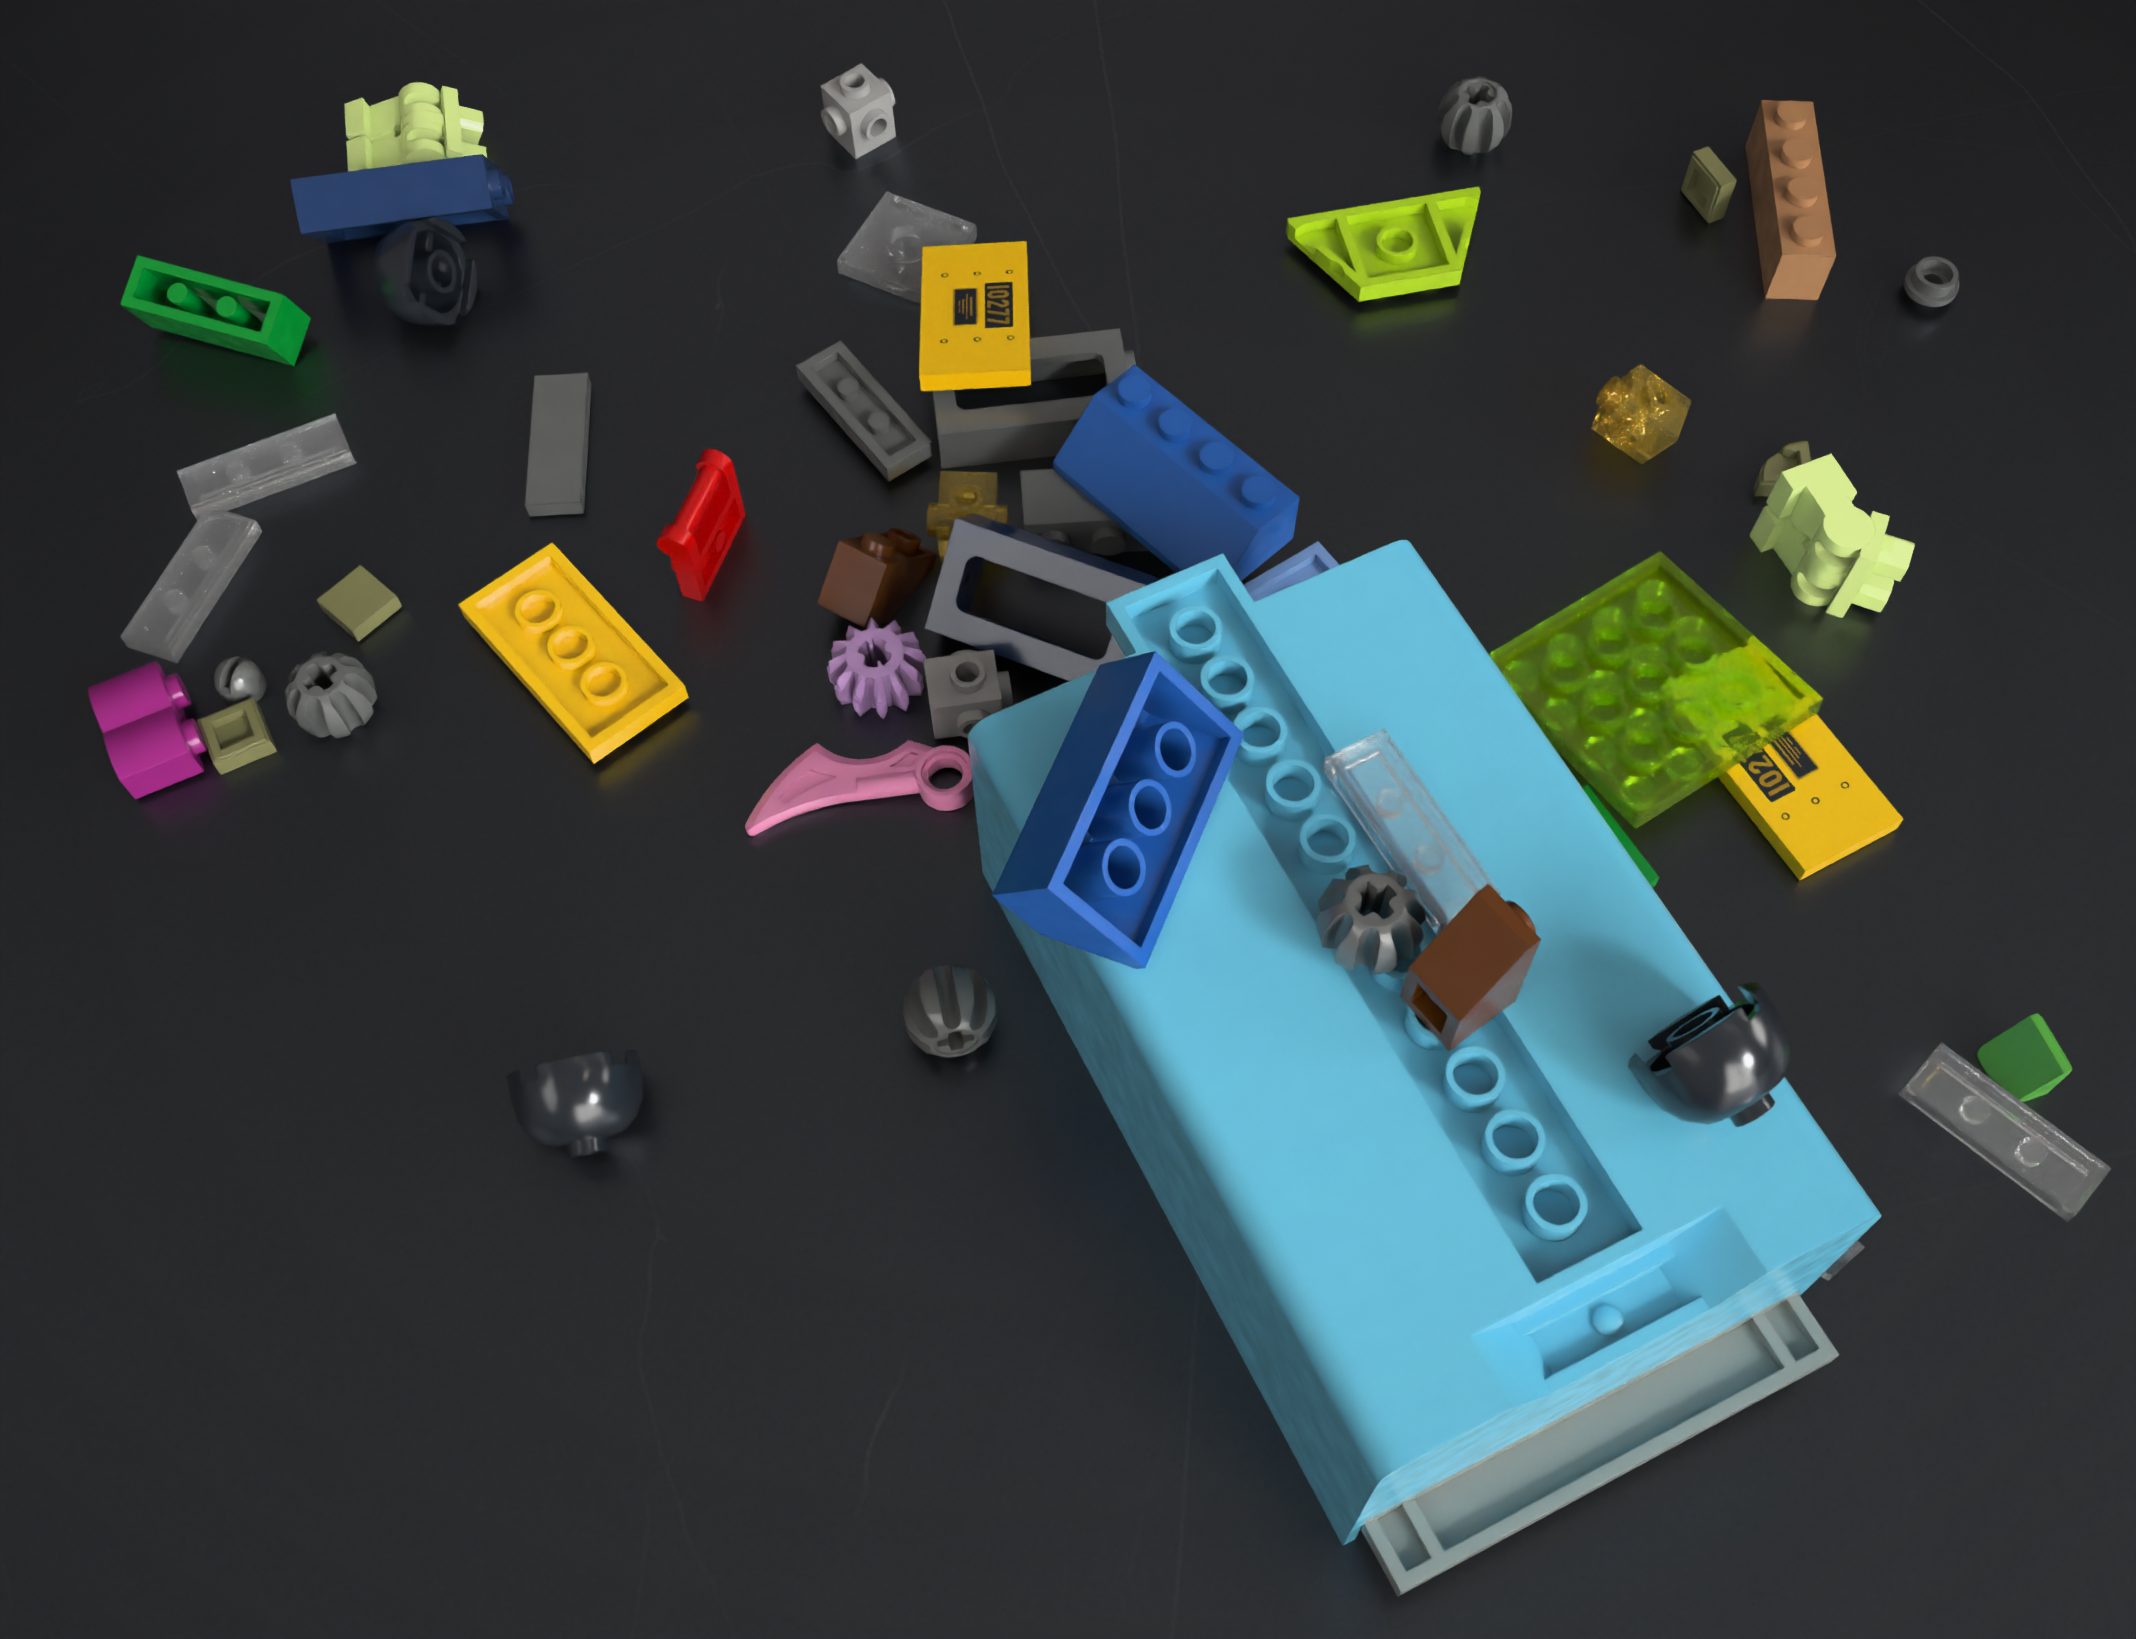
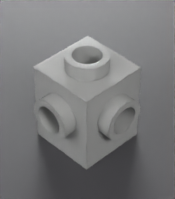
[821,63,896,159]
[923,650,1013,739]

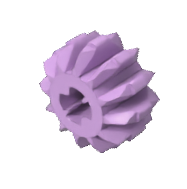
[827,617,926,720]

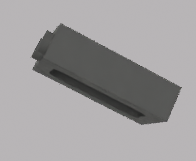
[932,328,1136,469]

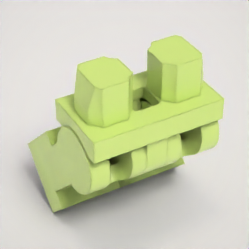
[344,82,487,172]
[1749,453,1915,618]

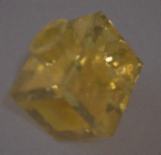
[1591,364,1691,464]
[927,471,1008,561]

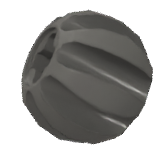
[1436,76,1512,155]
[284,652,377,738]
[1315,864,1426,975]
[903,964,997,1058]

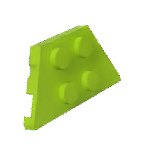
[1286,186,1481,302]

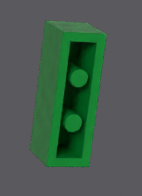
[120,255,311,366]

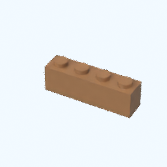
[1745,100,1836,300]

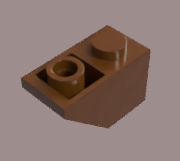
[817,528,938,628]
[1400,884,1541,1051]

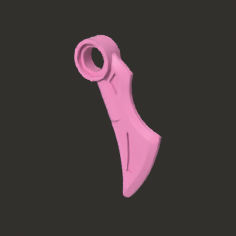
[745,740,974,836]

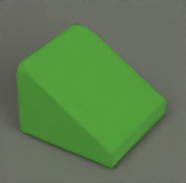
[1976,1013,2073,1106]

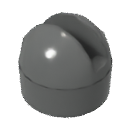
[213,656,267,706]

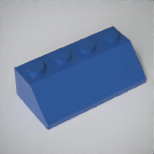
[1053,365,1300,581]
[992,651,1244,969]

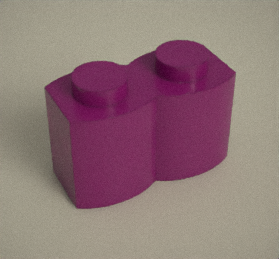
[88,661,208,799]

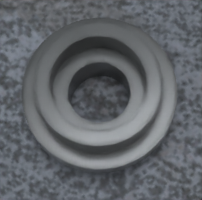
[1903,256,1960,307]

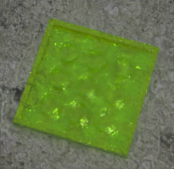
[1489,551,1823,829]

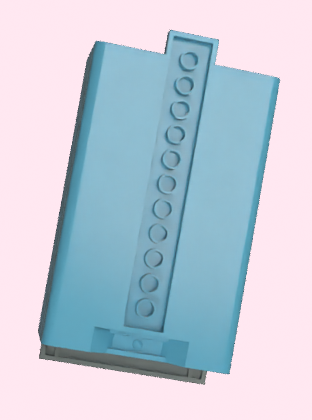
[968,540,1882,1597]

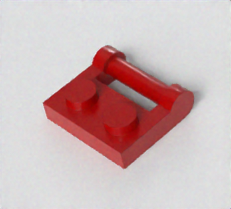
[657,449,746,602]

